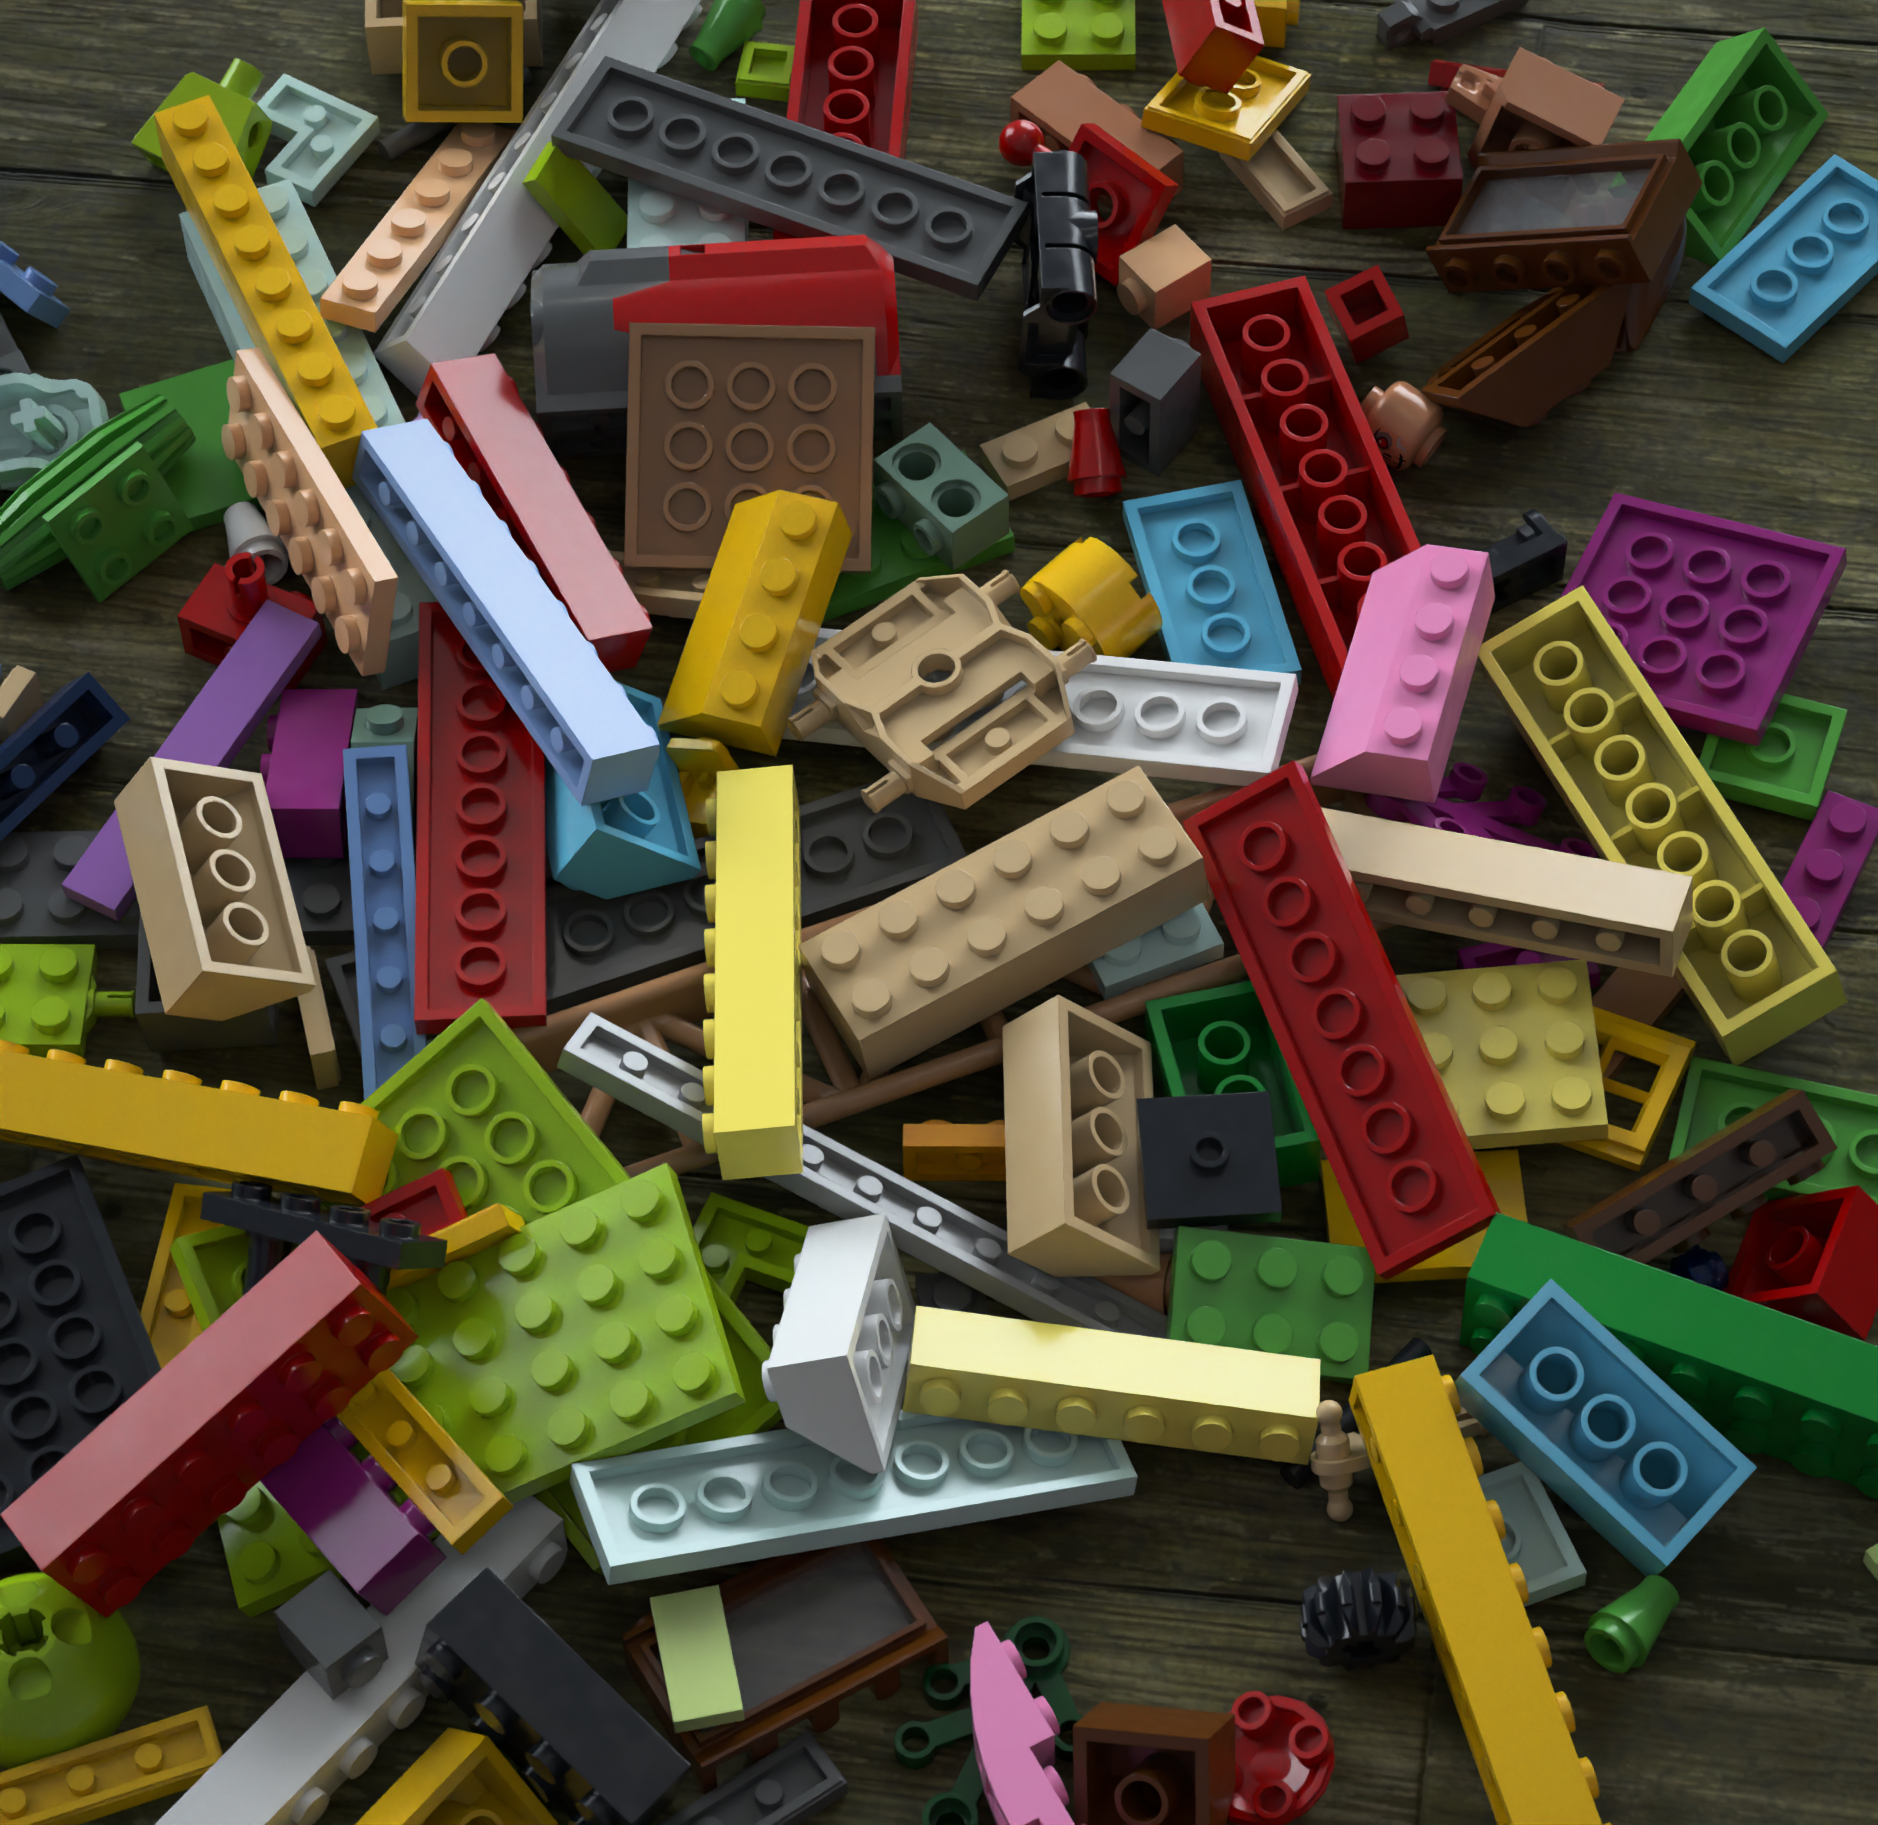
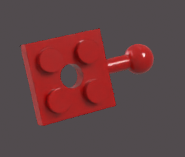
[998,120,1179,287]

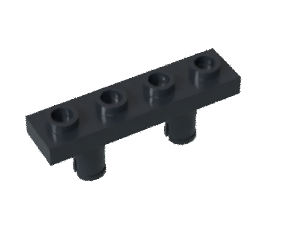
[200,1180,448,1297]

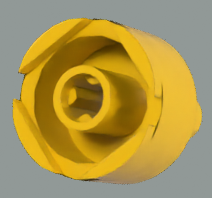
[1019,537,1162,658]

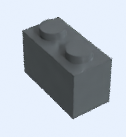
[1109,327,1201,477]

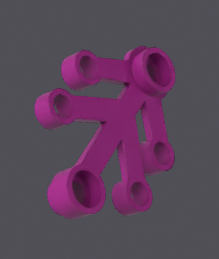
[1365,762,1598,858]

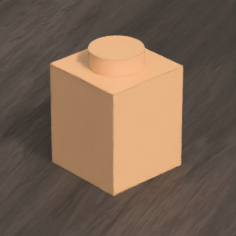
[1117,224,1212,330]

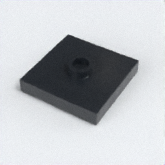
[1136,1091,1282,1230]

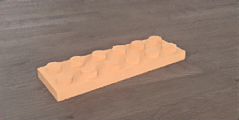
[221,347,398,676]

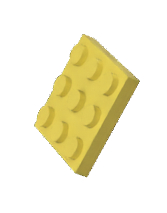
[1396,960,1608,1149]

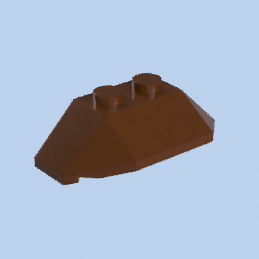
[1421,283,1633,428]

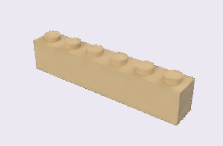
[1321,807,1693,977]

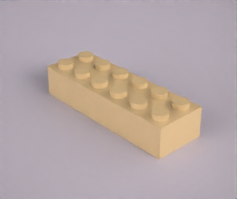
[798,765,1210,1080]

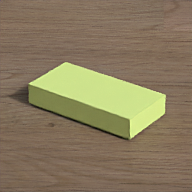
[650,1585,744,1733]

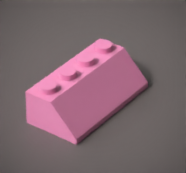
[1310,544,1495,803]

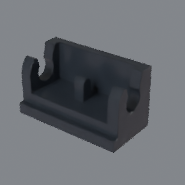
[1480,509,1568,615]

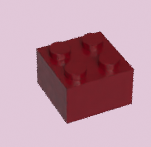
[1334,91,1463,229]

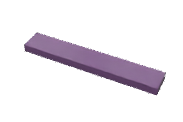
[61,599,322,921]

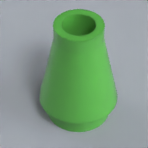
[688,0,767,71]
[1584,1574,1679,1673]

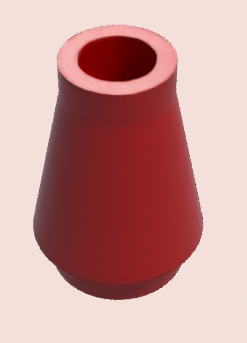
[1067,408,1127,498]

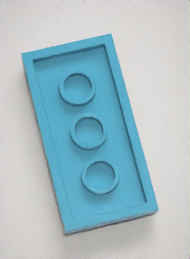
[1689,154,1878,363]
[1123,480,1302,685]

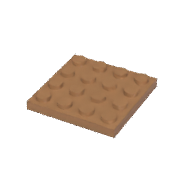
[624,322,875,575]

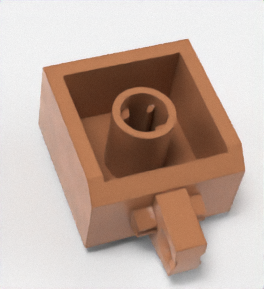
[1444,47,1625,216]

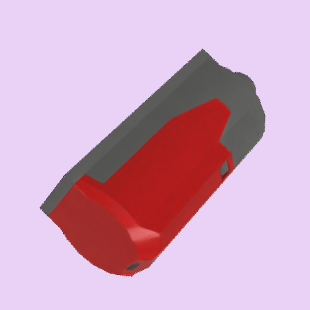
[530,234,903,458]

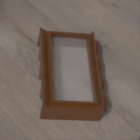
[1425,139,1703,293]
[622,1539,949,1795]

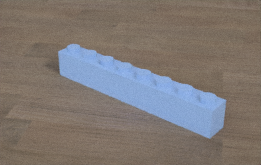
[352,419,660,806]

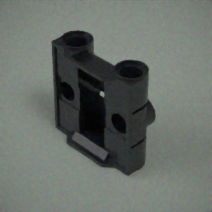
[1014,150,1098,400]

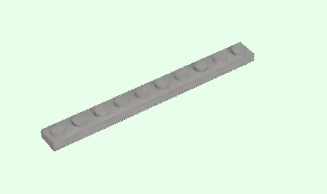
[557,1012,1167,1339]

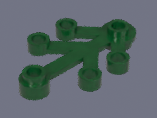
[894,1616,1083,1825]

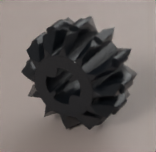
[1299,1567,1418,1671]

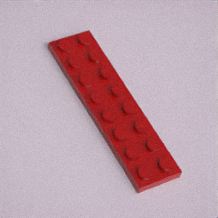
[414,602,547,1035]
[1182,760,1501,1280]

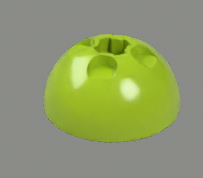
[0,1572,141,1769]

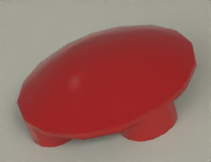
[1227,1691,1335,1825]

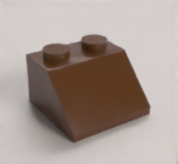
[1073,1702,1236,1825]

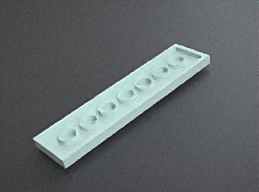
[570,1410,1138,1585]

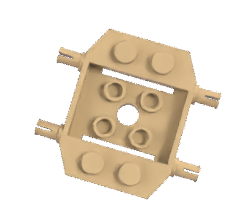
[786,570,1097,814]

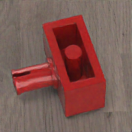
[177,552,328,689]

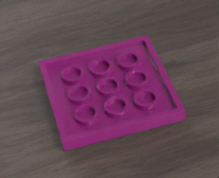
[1560,492,1847,746]

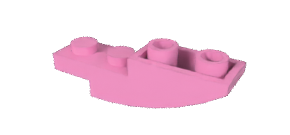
[970,1621,1086,1825]

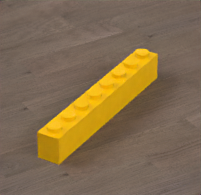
[154,95,378,489]
[0,1039,398,1207]
[1349,1354,1612,1825]

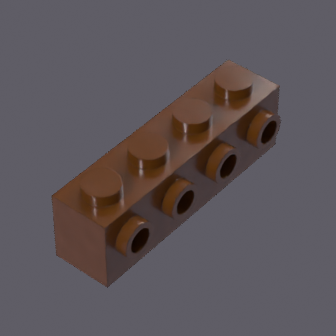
[1562,1089,1838,1267]

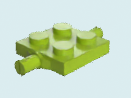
[0,944,136,1058]

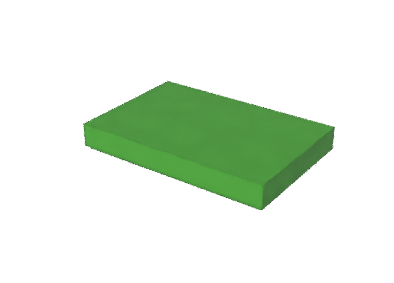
[119,359,263,532]

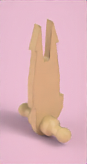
[1310,1400,1490,1522]

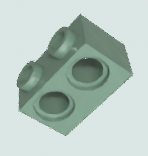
[873,423,1009,571]

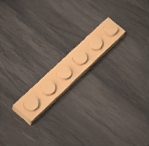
[320,122,516,333]

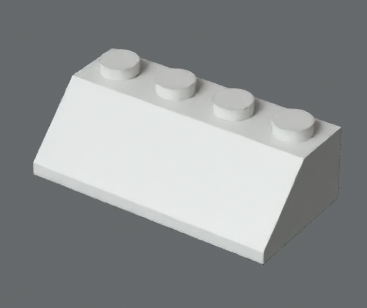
[762,1213,916,1474]

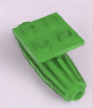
[0,393,196,603]

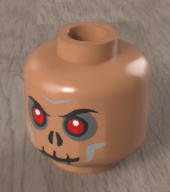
[1361,381,1448,470]

